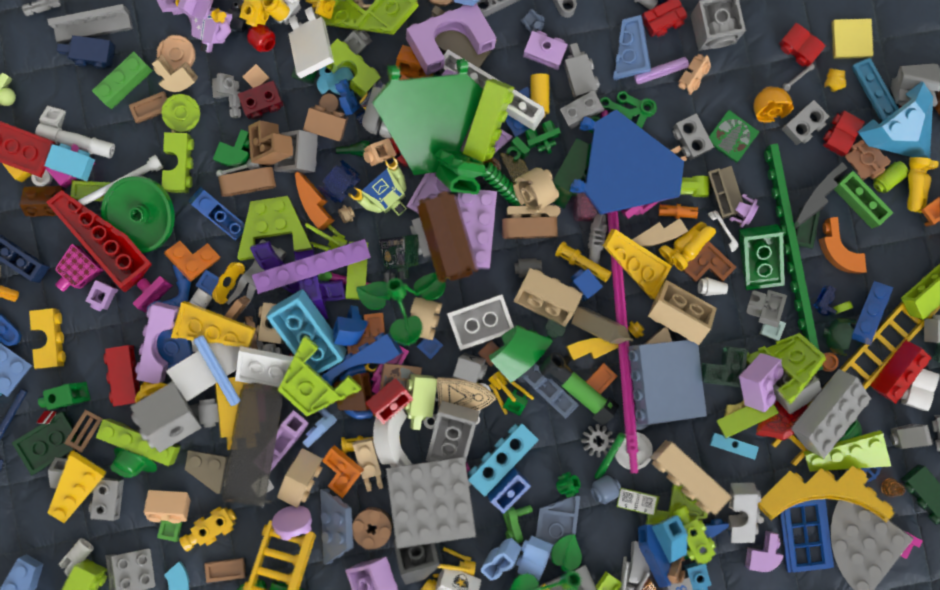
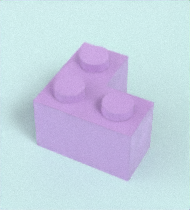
[739,353,784,412]

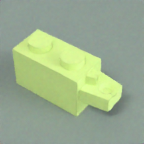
[404,374,437,430]

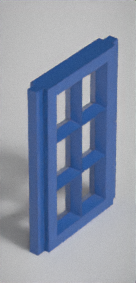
[780,499,834,573]

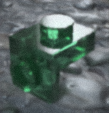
[543,319,569,339]

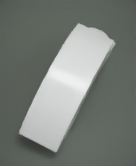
[373,409,412,468]

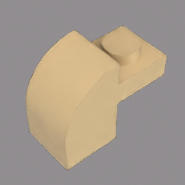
[152,55,198,92]

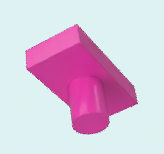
[133,276,173,313]

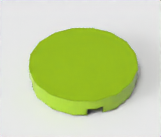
[161,94,200,132]

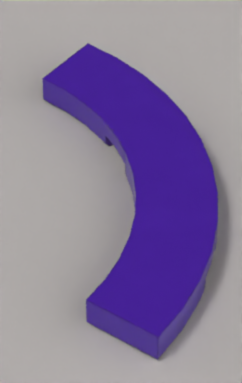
[250,241,346,301]

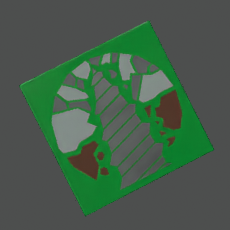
[709,110,759,163]

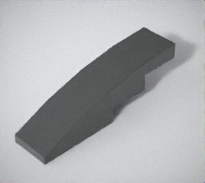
[794,162,847,229]

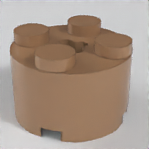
[352,507,393,549]

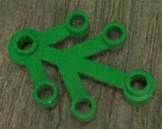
[589,91,657,133]

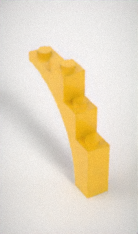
[757,466,894,522]

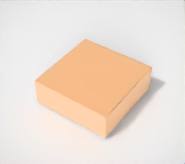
[243,64,270,88]

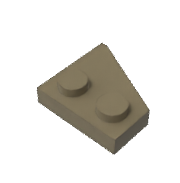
[185,450,228,494]

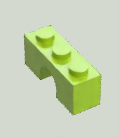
[326,38,381,98]
[162,132,194,193]

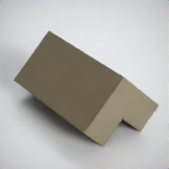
[708,166,743,219]

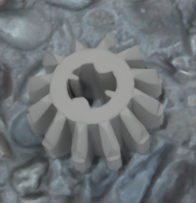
[581,424,615,457]

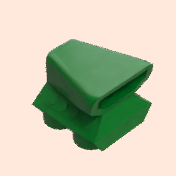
[435,148,486,194]

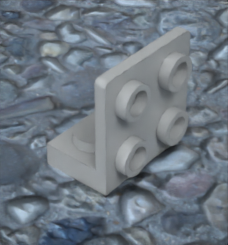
[105,548,155,590]

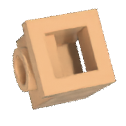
[364,138,396,167]

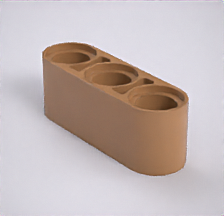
[218,167,276,197]
[502,217,558,239]

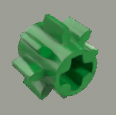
[556,472,581,498]

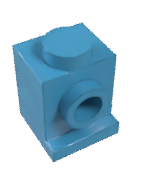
[683,562,712,590]

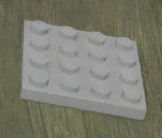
[386,457,476,548]

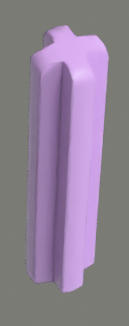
[634,57,689,85]

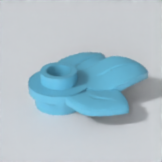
[317,66,354,95]

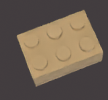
[513,268,583,327]
[648,280,717,345]

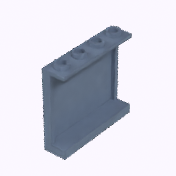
[629,340,707,424]

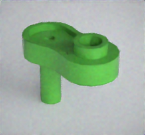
[503,505,533,544]

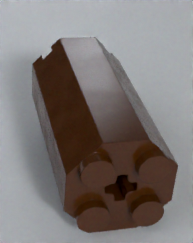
[417,191,479,283]

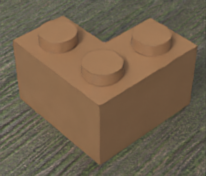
[248,120,293,166]

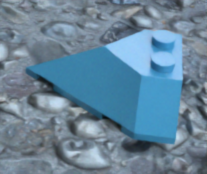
[858,82,933,159]

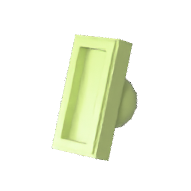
[0,73,16,106]

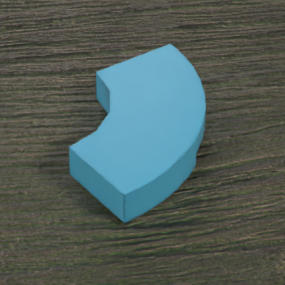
[164,561,190,590]

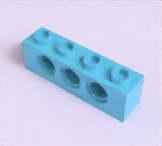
[467,423,538,496]

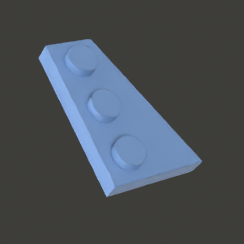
[613,15,651,80]

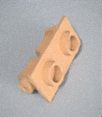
[678,54,711,95]

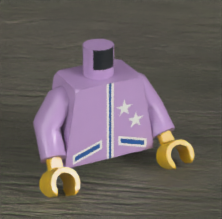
[175,0,232,52]

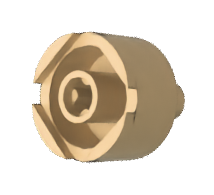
[514,168,559,213]
[410,297,442,341]

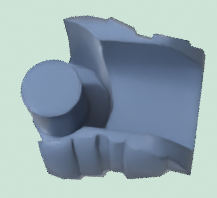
[520,9,544,33]

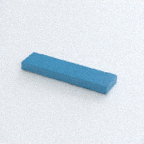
[851,58,899,122]

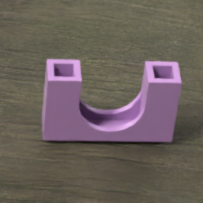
[406,4,496,75]

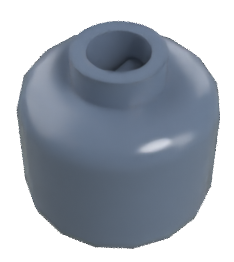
[590,475,621,504]

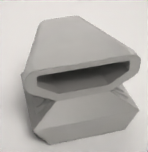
[891,64,940,107]

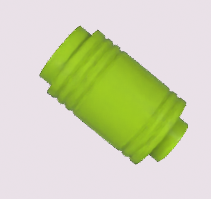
[873,161,909,193]

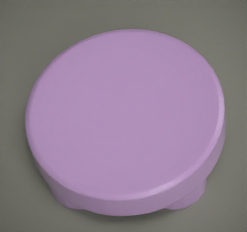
[272,505,312,540]

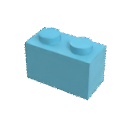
[44,143,95,181]

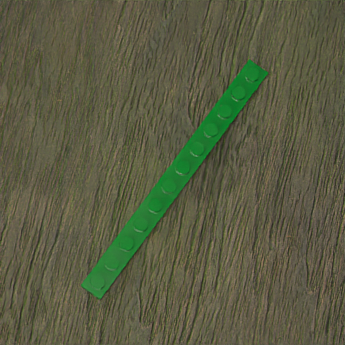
[764,143,823,371]

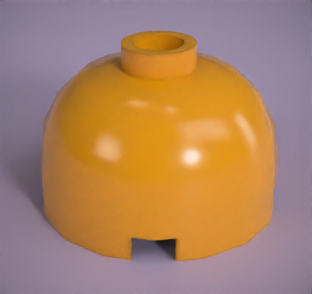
[753,87,794,123]

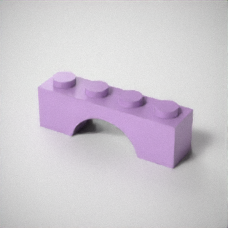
[135,302,180,384]

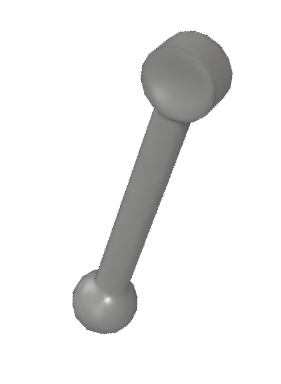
[782,63,815,91]

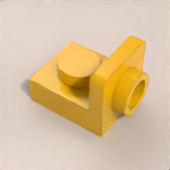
[305,0,336,19]

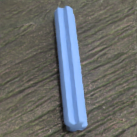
[194,335,240,406]

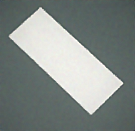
[166,322,264,401]

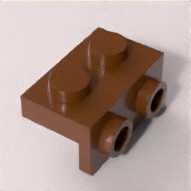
[19,186,64,217]

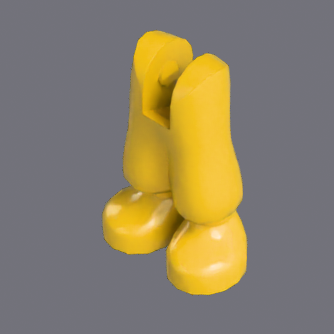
[907,157,939,213]
[659,221,716,271]

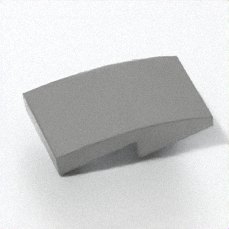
[627,541,650,585]

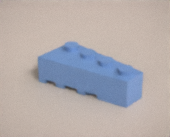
[0,554,43,590]

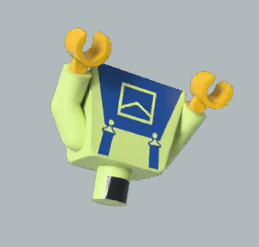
[348,156,407,216]

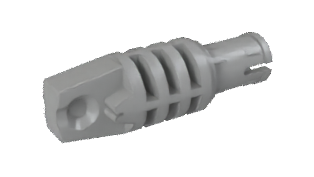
[588,213,608,264]

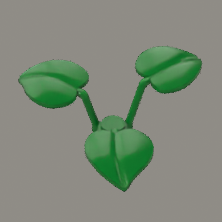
[357,272,446,345]
[510,534,582,590]

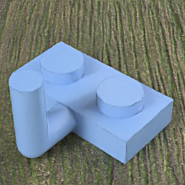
[302,408,337,448]

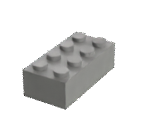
[791,369,871,458]

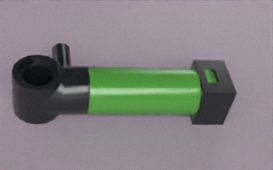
[539,352,619,426]

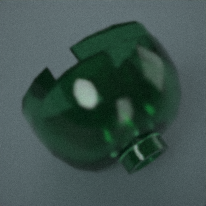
[823,317,856,357]

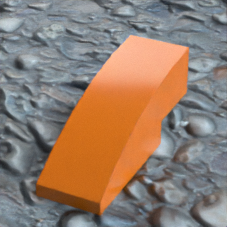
[295,171,335,231]

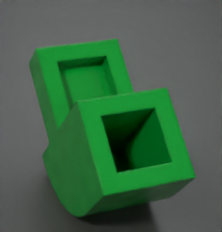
[213,129,251,168]

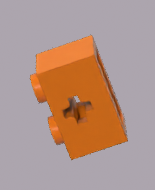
[396,45,435,78]

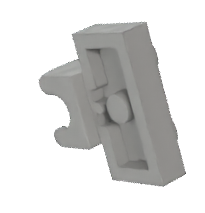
[746,290,787,328]

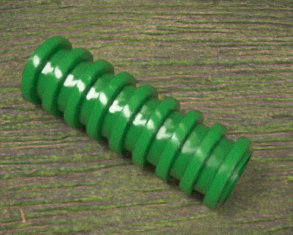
[480,162,521,206]

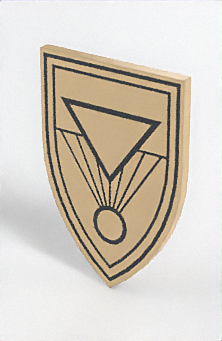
[437,377,496,410]

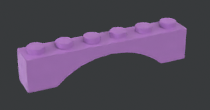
[252,239,371,294]

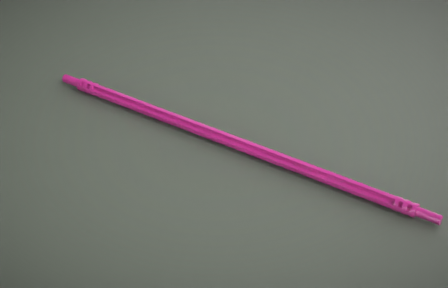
[600,110,639,473]

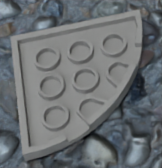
[831,500,914,590]

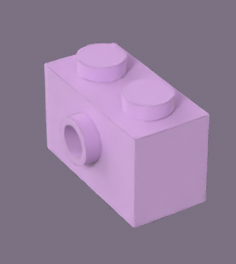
[523,31,568,70]

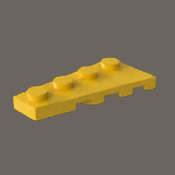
[171,301,256,348]

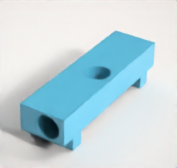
[709,433,759,460]

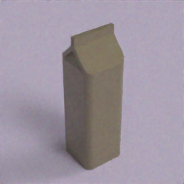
[572,306,633,344]

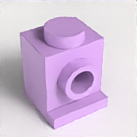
[86,280,118,311]

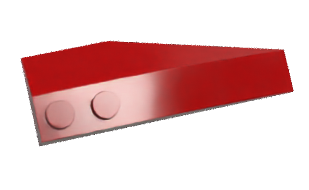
[46,190,152,292]

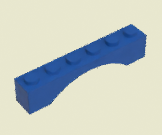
[300,332,403,415]

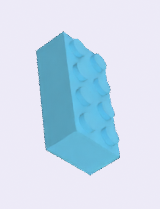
[266,289,347,374]

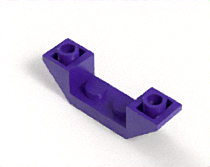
[294,244,329,320]

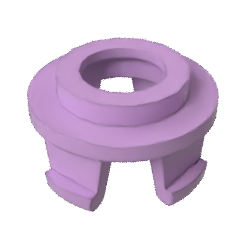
[729,194,759,228]

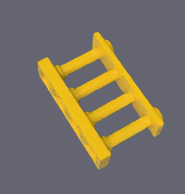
[243,520,316,590]

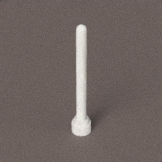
[78,155,163,206]

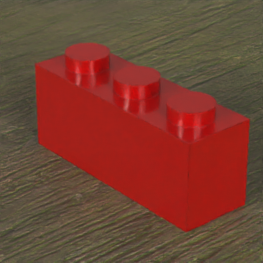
[870,340,931,404]
[104,345,140,406]

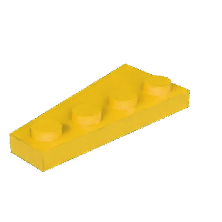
[603,229,672,300]
[48,450,106,523]

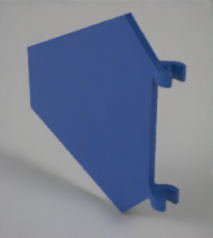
[570,110,684,215]

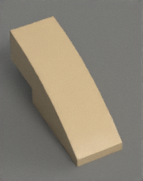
[632,219,688,247]

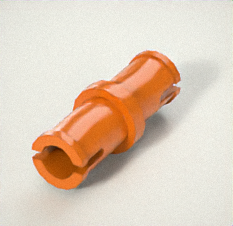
[658,204,698,219]

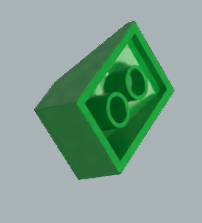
[739,224,785,290]

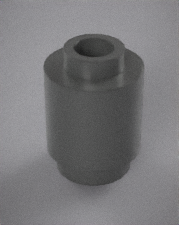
[514,258,542,278]

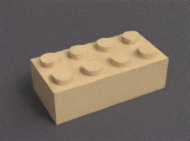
[650,440,731,515]

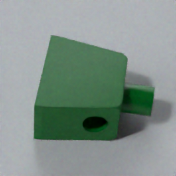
[38,382,91,410]

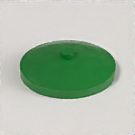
[101,176,175,253]

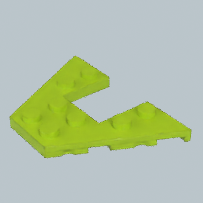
[319,0,419,35]

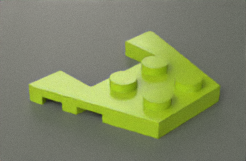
[237,196,313,261]
[742,333,826,404]
[278,335,361,416]
[645,484,708,525]

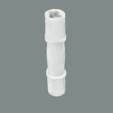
[35,124,115,158]

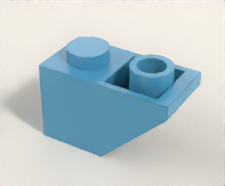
[652,515,687,563]

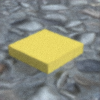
[832,19,873,59]

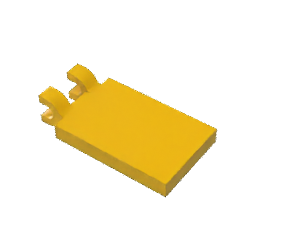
[215,377,260,451]

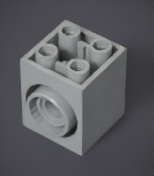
[690,0,746,51]
[131,382,201,452]

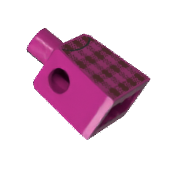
[55,244,104,292]

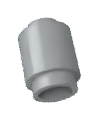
[198,399,219,428]

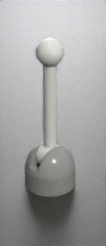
[216,158,262,177]

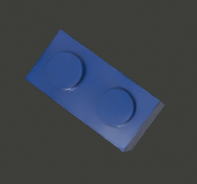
[569,269,603,302]
[487,467,531,514]

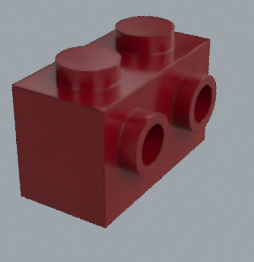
[238,81,284,120]

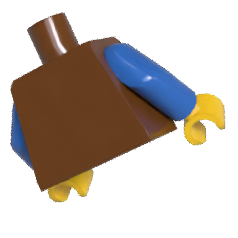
[333,363,376,419]

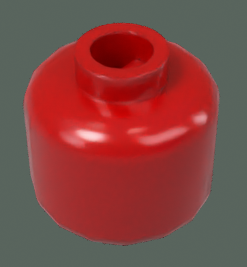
[247,24,275,52]

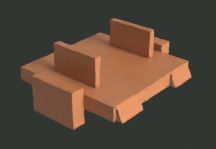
[845,140,891,180]

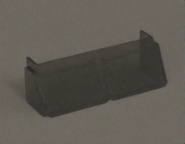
[221,382,284,506]

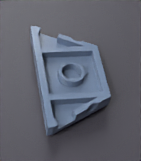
[320,488,353,564]
[535,495,580,560]

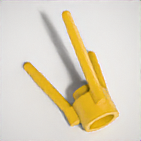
[488,370,534,415]
[433,547,476,578]

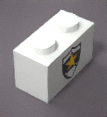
[435,569,481,590]

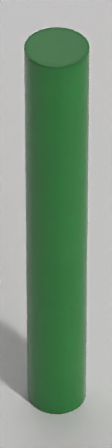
[594,433,626,480]

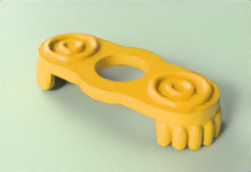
[212,262,245,304]

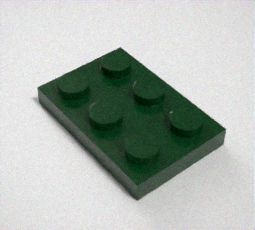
[12,411,83,476]

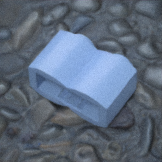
[516,536,553,582]
[481,538,522,580]

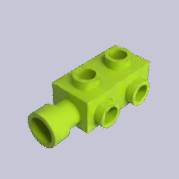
[672,504,716,564]

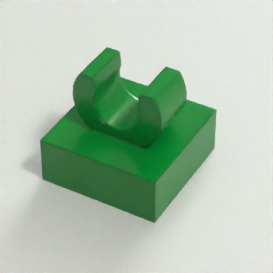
[506,136,530,162]
[503,389,528,416]

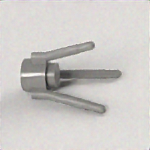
[619,556,650,590]

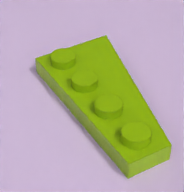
[804,430,891,472]

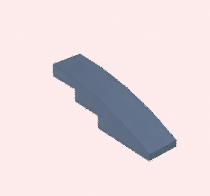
[521,363,579,419]

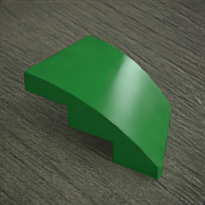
[489,325,553,383]

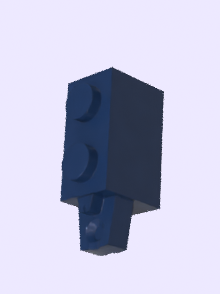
[57,35,115,69]

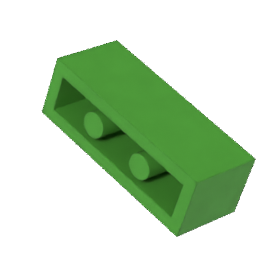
[92,52,153,109]
[834,171,893,229]

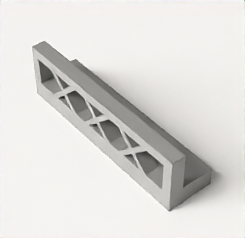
[48,4,133,44]

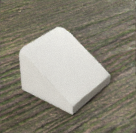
[39,106,66,128]

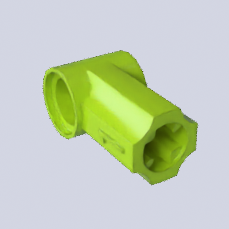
[680,176,709,197]

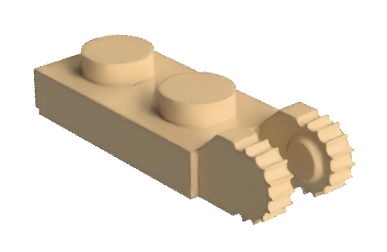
[506,205,561,218]
[353,438,384,492]

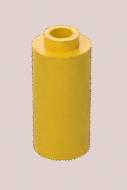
[530,74,549,118]

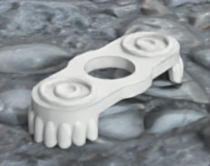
[708,210,739,252]

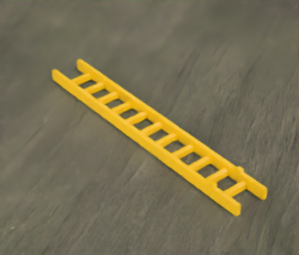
[771,277,940,466]

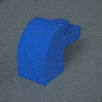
[332,305,368,346]

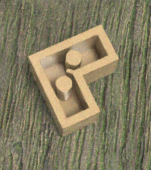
[277,448,323,508]

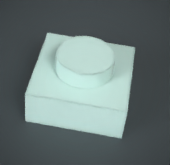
[760,321,786,341]

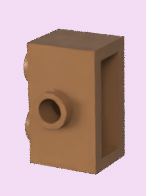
[303,105,348,141]

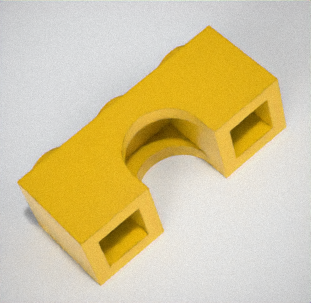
[29,308,66,369]

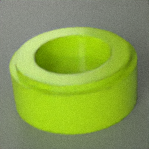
[832,301,853,315]

